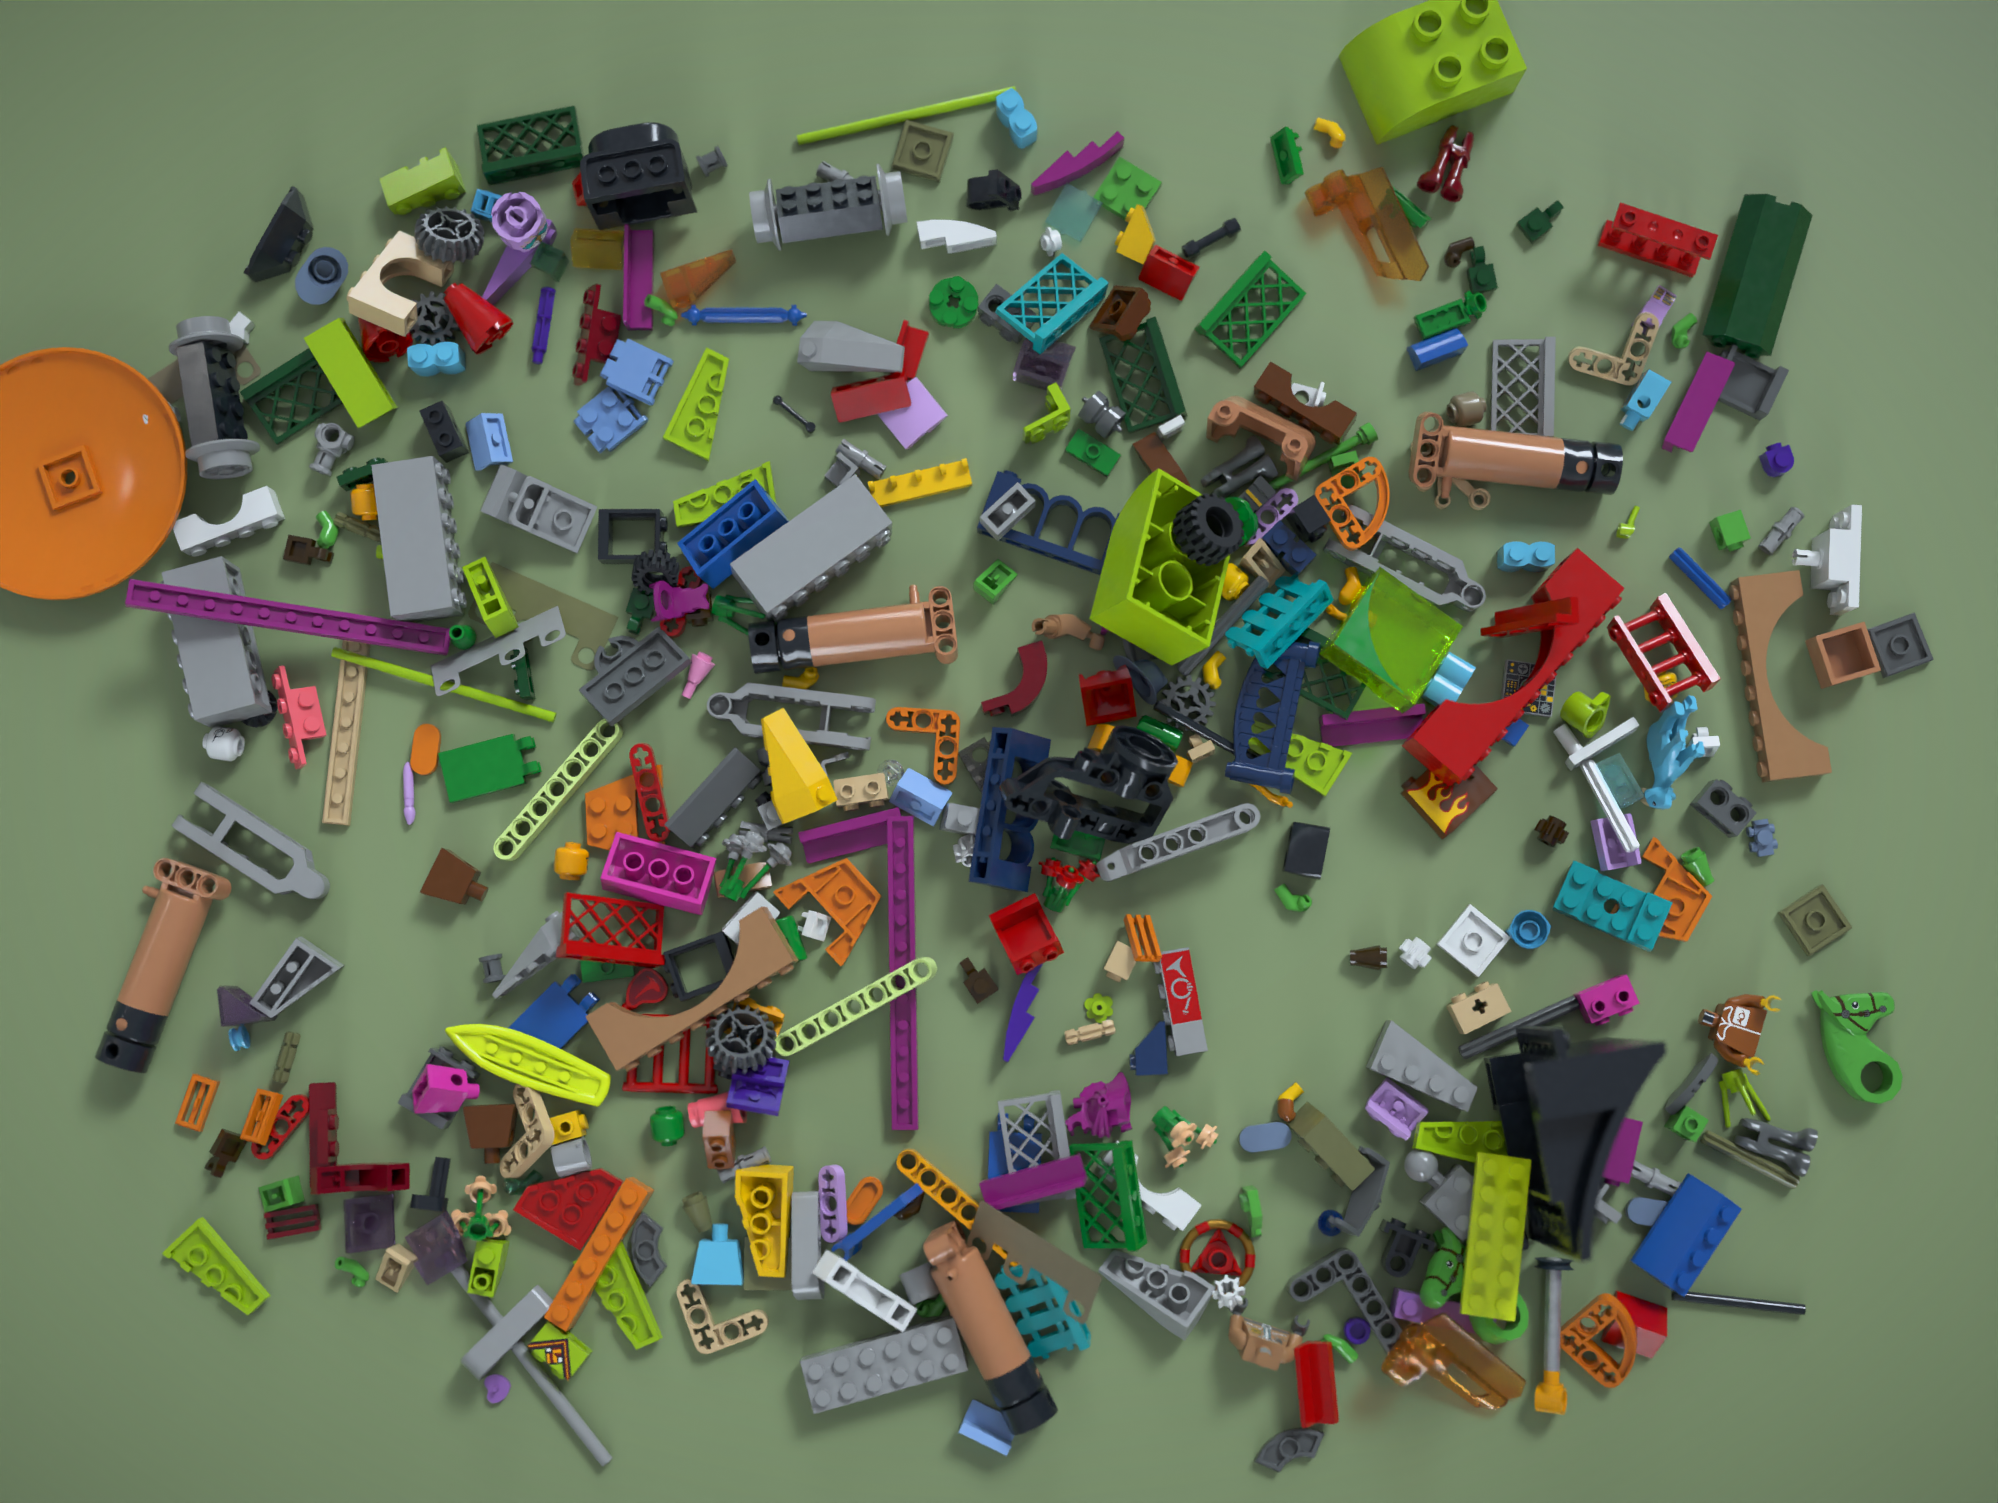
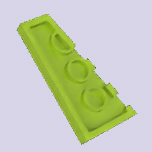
[663,347,729,461]
[673,461,777,528]
[1248,720,1352,797]
[1412,1121,1508,1164]
[162,1217,271,1315]
[572,1241,663,1350]

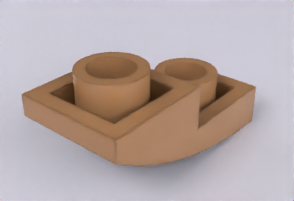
[713,862,772,898]

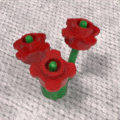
[1038,857,1100,913]

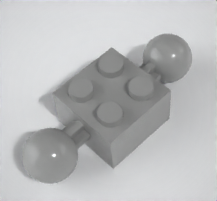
[1404,1149,1474,1241]

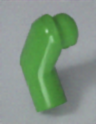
[644,294,678,327]
[1671,313,1697,349]
[316,511,339,549]
[1274,883,1312,912]
[335,1256,369,1288]
[1320,1334,1358,1363]

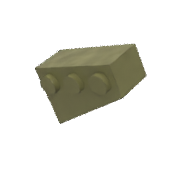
[1286,1101,1375,1191]

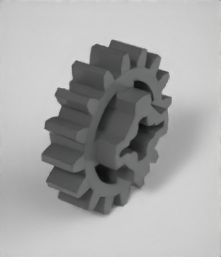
[410,291,460,346]
[1160,675,1216,731]

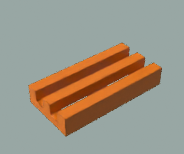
[1123,914,1162,962]
[175,1073,220,1132]
[240,1088,283,1146]

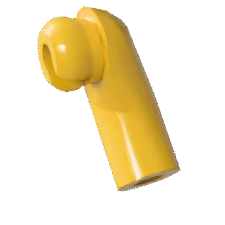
[1202,650,1226,690]

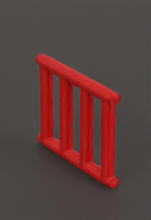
[622,1014,718,1094]

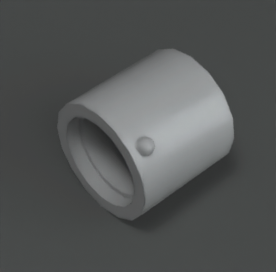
[551,1136,592,1178]
[899,1262,940,1305]

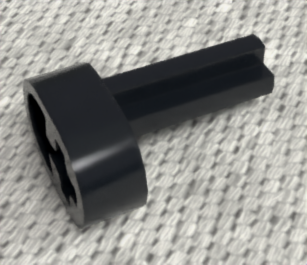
[410,1157,451,1212]

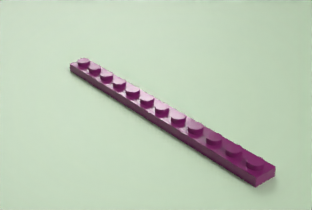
[125,579,450,656]
[887,816,919,1130]

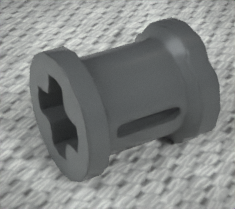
[696,146,728,177]
[479,954,506,984]

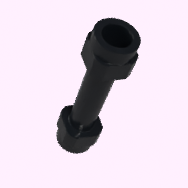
[1181,218,1241,260]

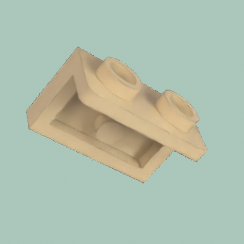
[833,773,889,812]

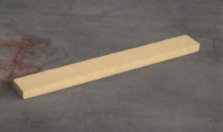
[322,640,370,826]

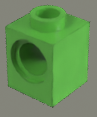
[1709,509,1751,552]
[1664,1106,1709,1143]

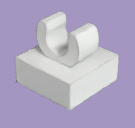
[1687,727,1720,757]
[798,910,831,942]

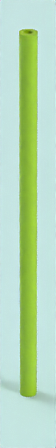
[797,86,1016,145]
[331,647,557,723]

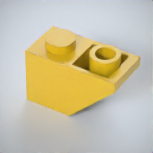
[1115,204,1156,264]

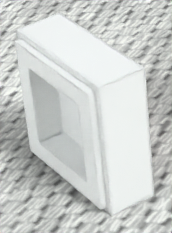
[1157,415,1185,441]

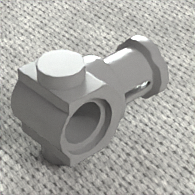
[309,423,355,477]

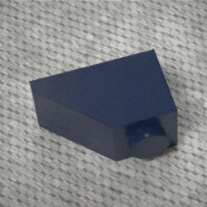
[1129,1021,1168,1076]

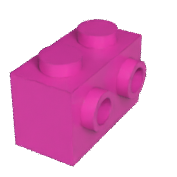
[1573,974,1640,1026]

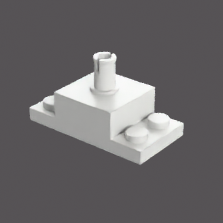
[1792,505,1862,616]

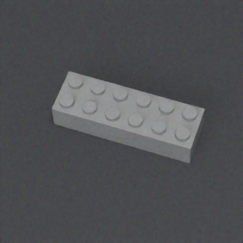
[800,1315,969,1414]

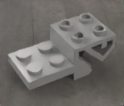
[480,464,597,553]

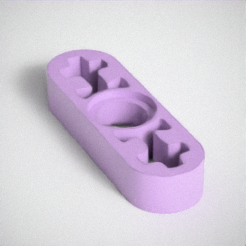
[1244,488,1298,547]
[818,1165,847,1243]

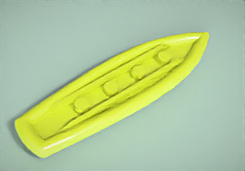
[445,1024,611,1107]

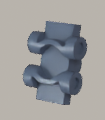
[1746,819,1778,857]

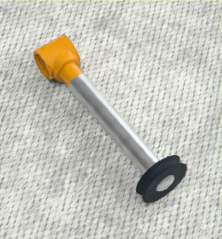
[1534,1257,1574,1415]

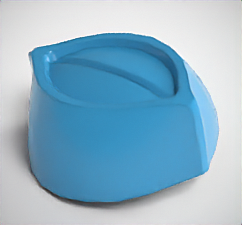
[1505,910,1551,949]

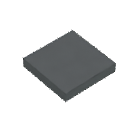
[1867,612,1934,678]

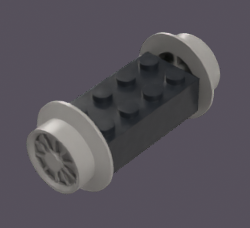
[749,164,908,251]
[169,316,260,479]

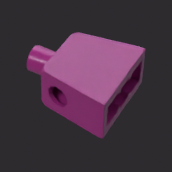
[412,1065,480,1113]

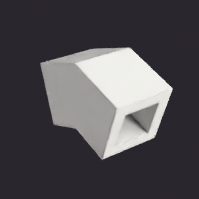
[229,312,256,344]

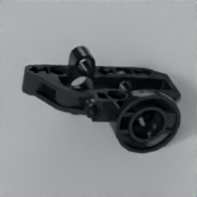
[999,725,1178,844]

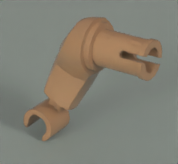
[1032,614,1105,650]

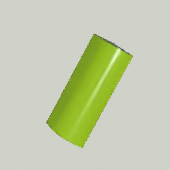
[303,318,398,428]

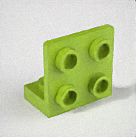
[1023,382,1071,444]

